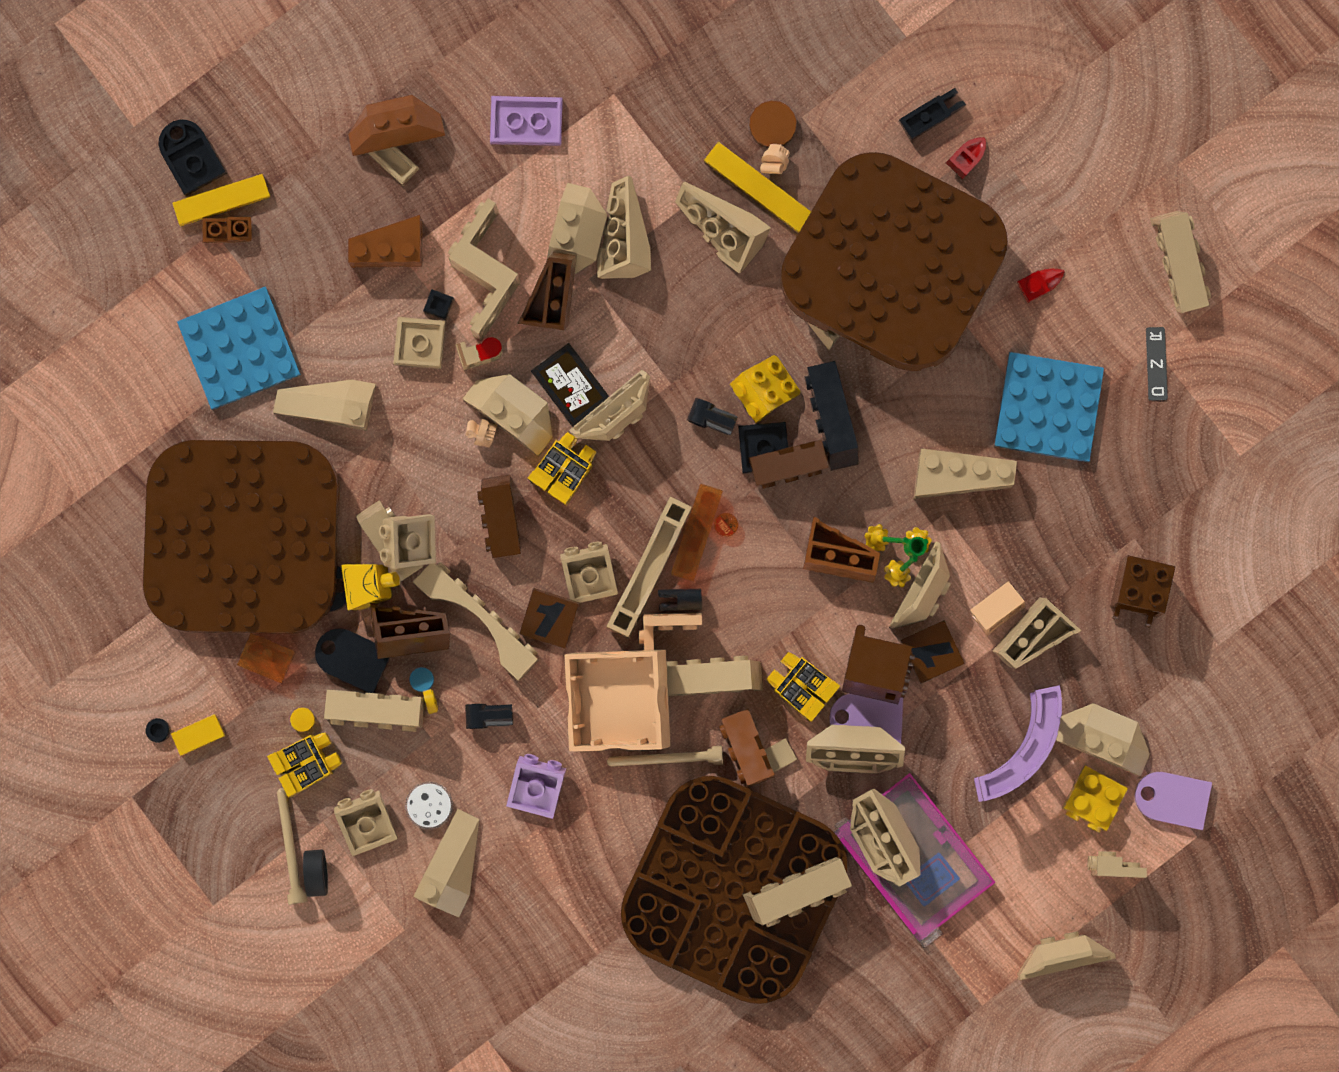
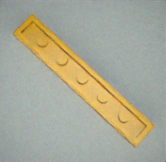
[704,142,811,233]

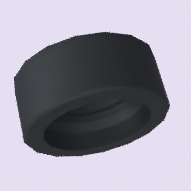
[303,849,328,897]

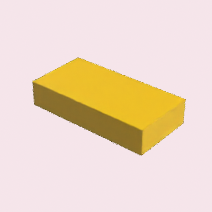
[171,714,225,756]

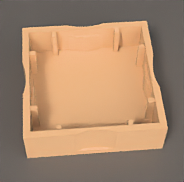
[565,650,670,751]

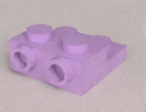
[506,754,566,819]

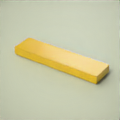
[172,174,270,227]

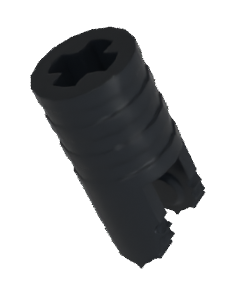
[658,588,702,611]

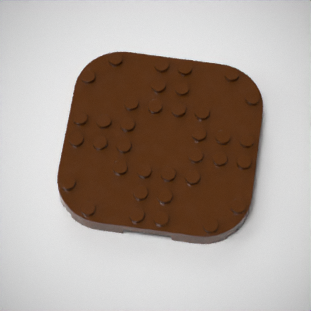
[781,152,1008,371]
[143,440,340,634]
[621,776,848,1004]

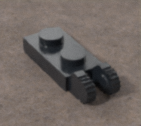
[898,88,966,141]

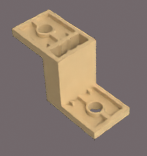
[448,198,520,342]

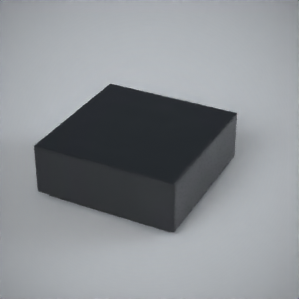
[423,289,454,321]

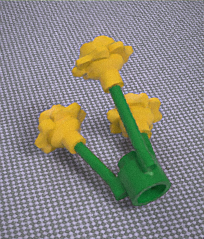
[864,524,932,588]

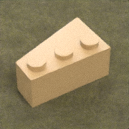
[993,597,1081,669]

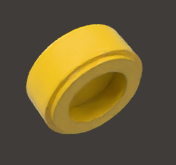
[423,689,439,714]
[290,708,315,732]

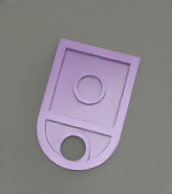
[829,694,903,744]
[1135,772,1212,830]

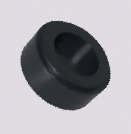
[145,718,171,743]

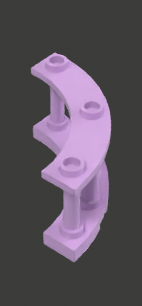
[974,685,1062,802]

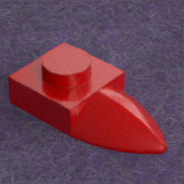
[946,137,986,179]
[1017,268,1065,303]

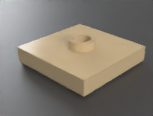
[393,317,446,369]

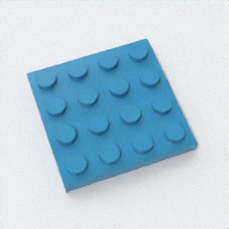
[177,286,301,410]
[994,352,1104,462]

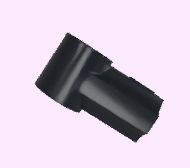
[687,398,738,436]
[465,704,513,729]

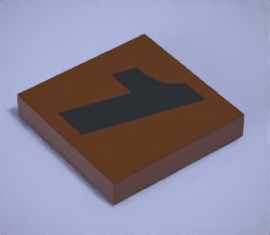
[519,588,580,649]
[900,620,965,684]

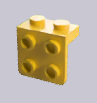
[730,355,800,423]

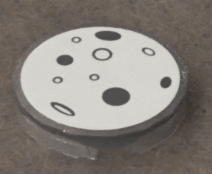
[405,781,453,830]

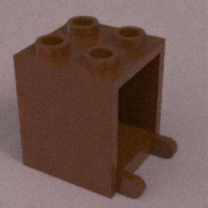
[1110,555,1176,628]
[841,625,915,705]

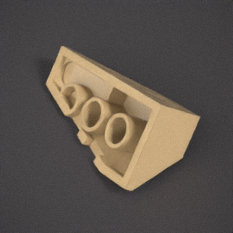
[597,176,651,279]
[675,182,771,273]
[273,379,376,431]
[413,809,480,917]

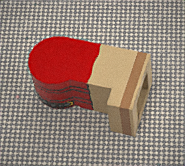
[455,337,503,371]

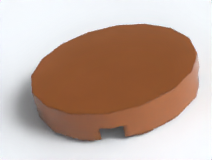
[749,100,797,147]

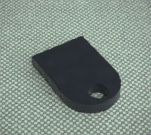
[158,119,227,197]
[315,628,391,693]

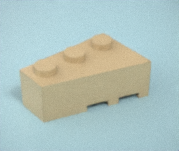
[356,500,423,582]

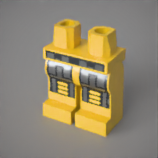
[528,432,596,506]
[766,652,840,722]
[267,732,343,797]

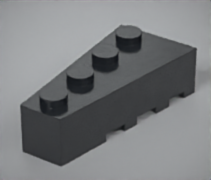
[804,361,859,471]

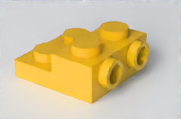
[1062,765,1128,833]

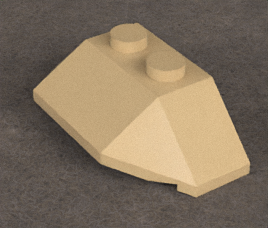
[546,183,607,274]
[569,370,650,441]
[463,374,553,456]
[889,541,951,629]
[1055,703,1150,776]
[806,725,905,773]
[850,789,921,886]
[1017,931,1116,980]

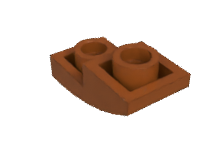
[202,217,252,243]

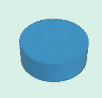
[410,667,434,692]

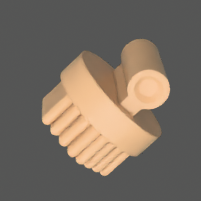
[760,144,790,174]
[465,419,497,448]

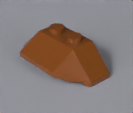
[348,95,445,156]

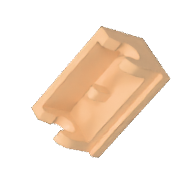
[970,581,1025,636]

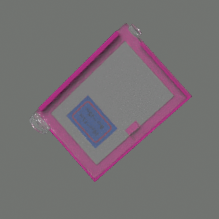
[834,773,996,948]

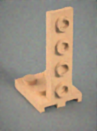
[639,613,702,650]

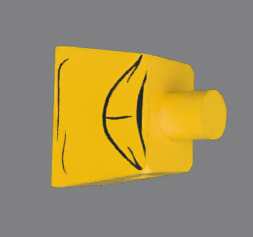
[341,564,400,610]

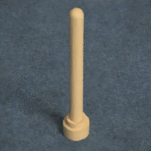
[607,746,723,766]
[277,788,308,905]

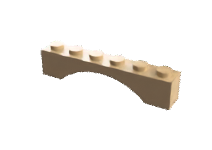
[607,497,692,639]
[413,562,539,681]

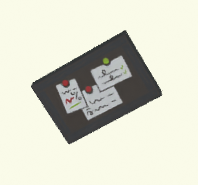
[531,343,609,427]

